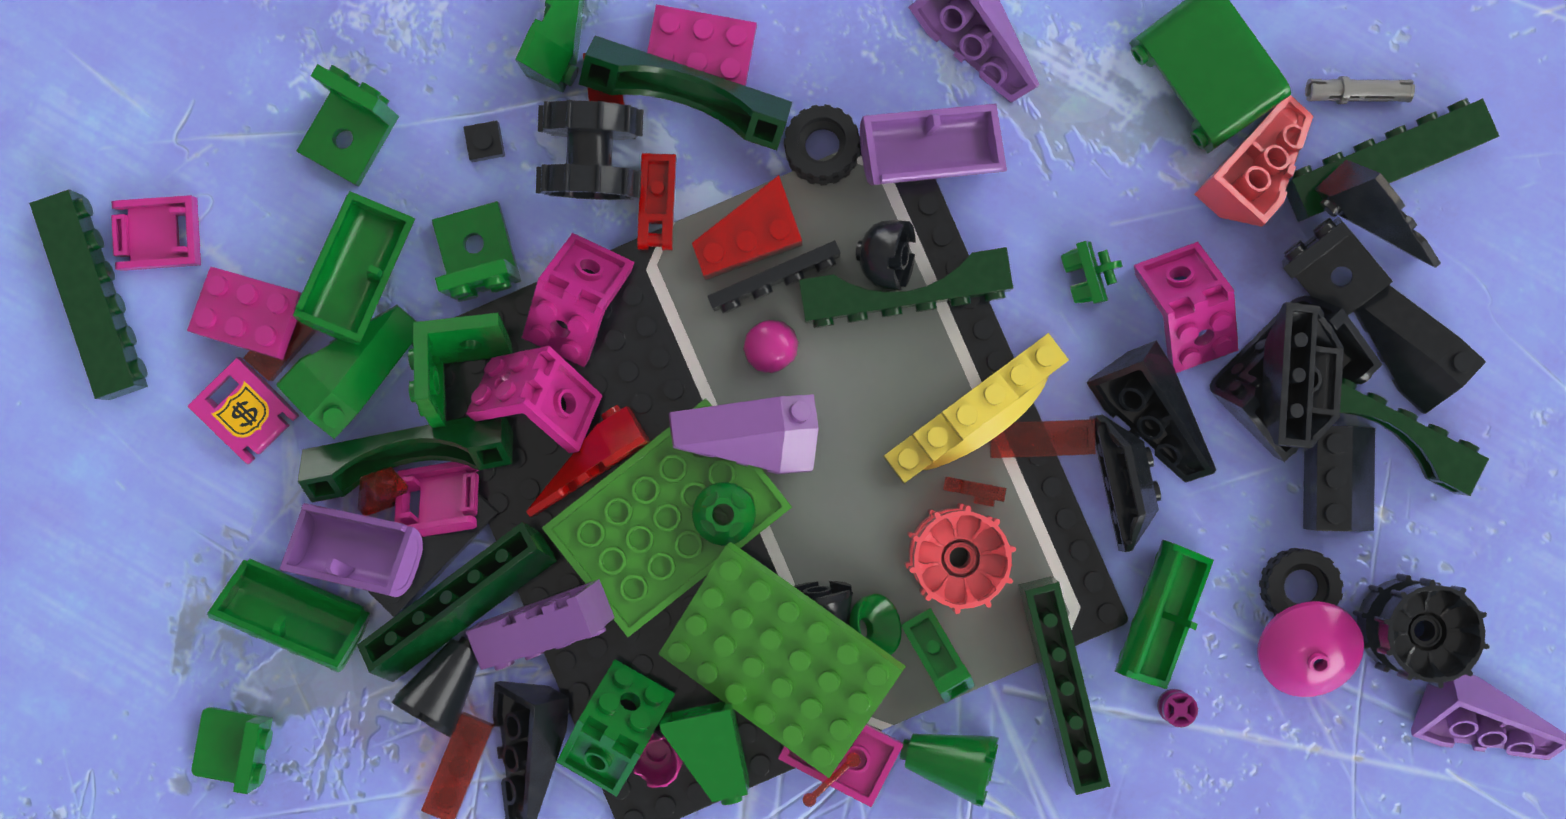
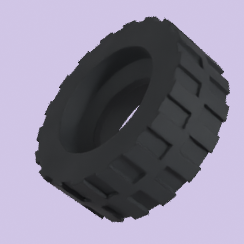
[784,104,860,186]
[1259,548,1344,616]

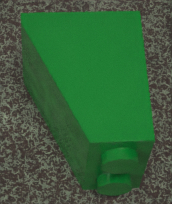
[659,701,749,805]

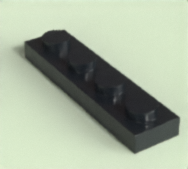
[707,240,841,314]

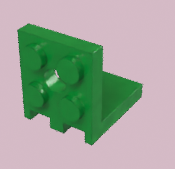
[296,64,399,187]
[432,201,521,302]
[408,313,512,428]
[557,659,675,797]

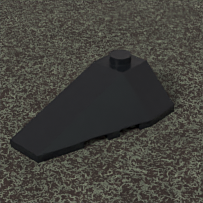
[1315,160,1441,268]
[1354,285,1486,414]
[1086,340,1216,483]
[368,493,499,617]
[493,681,570,819]

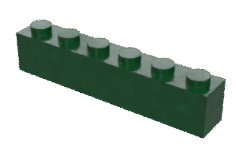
[1285,98,1499,222]
[29,189,148,400]
[357,521,557,682]
[1018,576,1110,795]

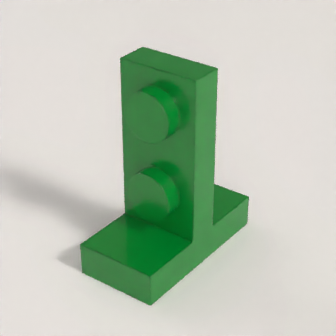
[901,608,975,704]

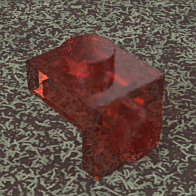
[358,467,408,516]

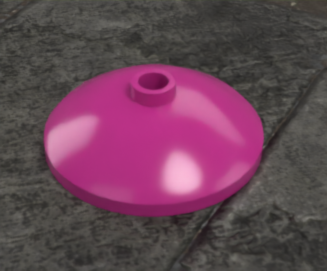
[1257,601,1364,697]

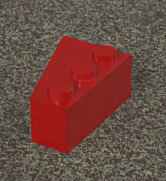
[692,175,802,280]

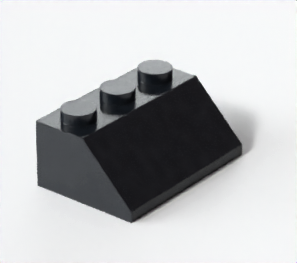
[1303,426,1375,531]

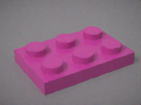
[647,4,757,86]
[187,266,302,360]
[778,724,903,807]

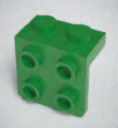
[191,707,273,794]

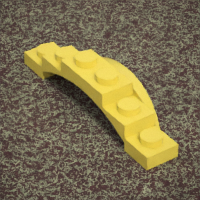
[883,333,1069,484]

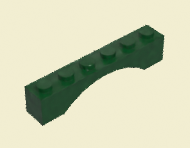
[578,35,792,151]
[799,247,1013,328]
[1340,378,1489,496]
[297,416,513,503]

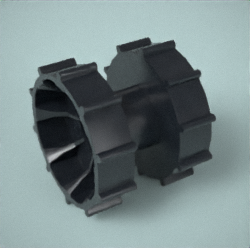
[536,100,644,200]
[1353,574,1490,688]

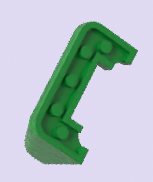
[1129,0,1291,153]

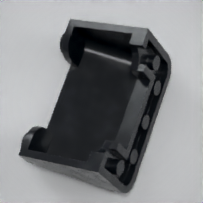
[1210,295,1383,462]

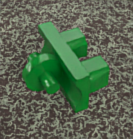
[1061,241,1123,304]

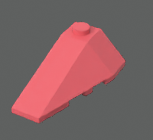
[1194,95,1313,227]

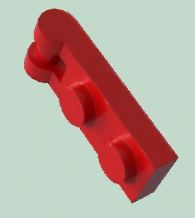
[637,153,677,251]

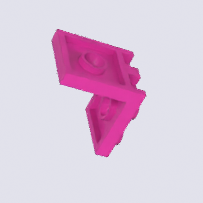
[522,233,634,367]
[1134,242,1239,373]
[466,346,602,453]

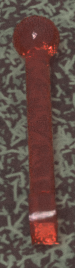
[802,752,861,807]

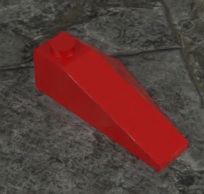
[526,405,651,517]

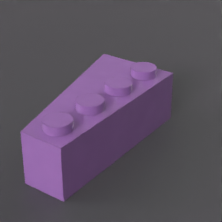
[465,579,615,671]

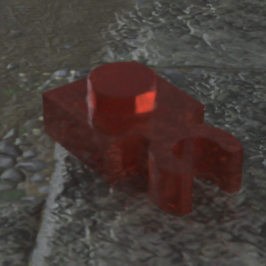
[943,477,1007,507]

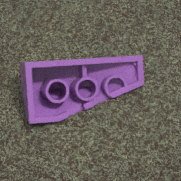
[908,0,1039,103]
[668,394,819,474]
[1411,675,1566,760]

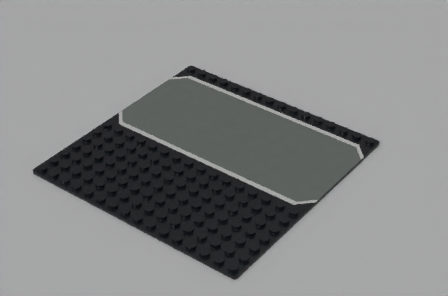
[412,147,1128,819]

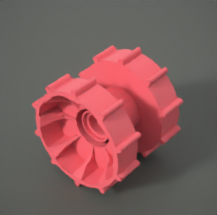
[904,503,1016,614]

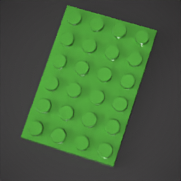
[542,398,792,637]
[659,542,906,778]

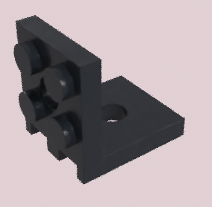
[1282,217,1393,315]

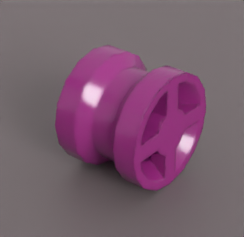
[1157,689,1198,727]

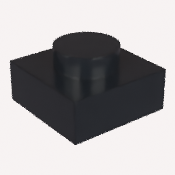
[463,120,505,162]

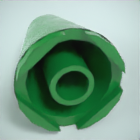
[900,734,999,807]

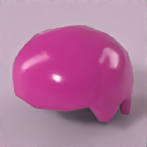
[743,320,799,373]
[633,730,683,788]

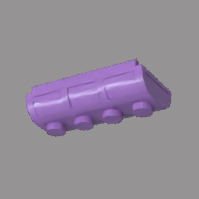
[860,104,1007,186]
[279,503,423,597]

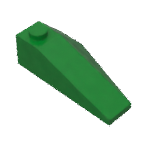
[515,0,584,93]
[276,305,417,439]

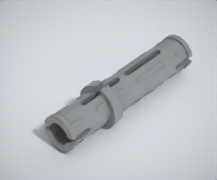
[1305,76,1415,104]

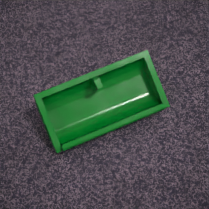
[293,191,415,344]
[1115,540,1214,689]
[207,559,370,672]

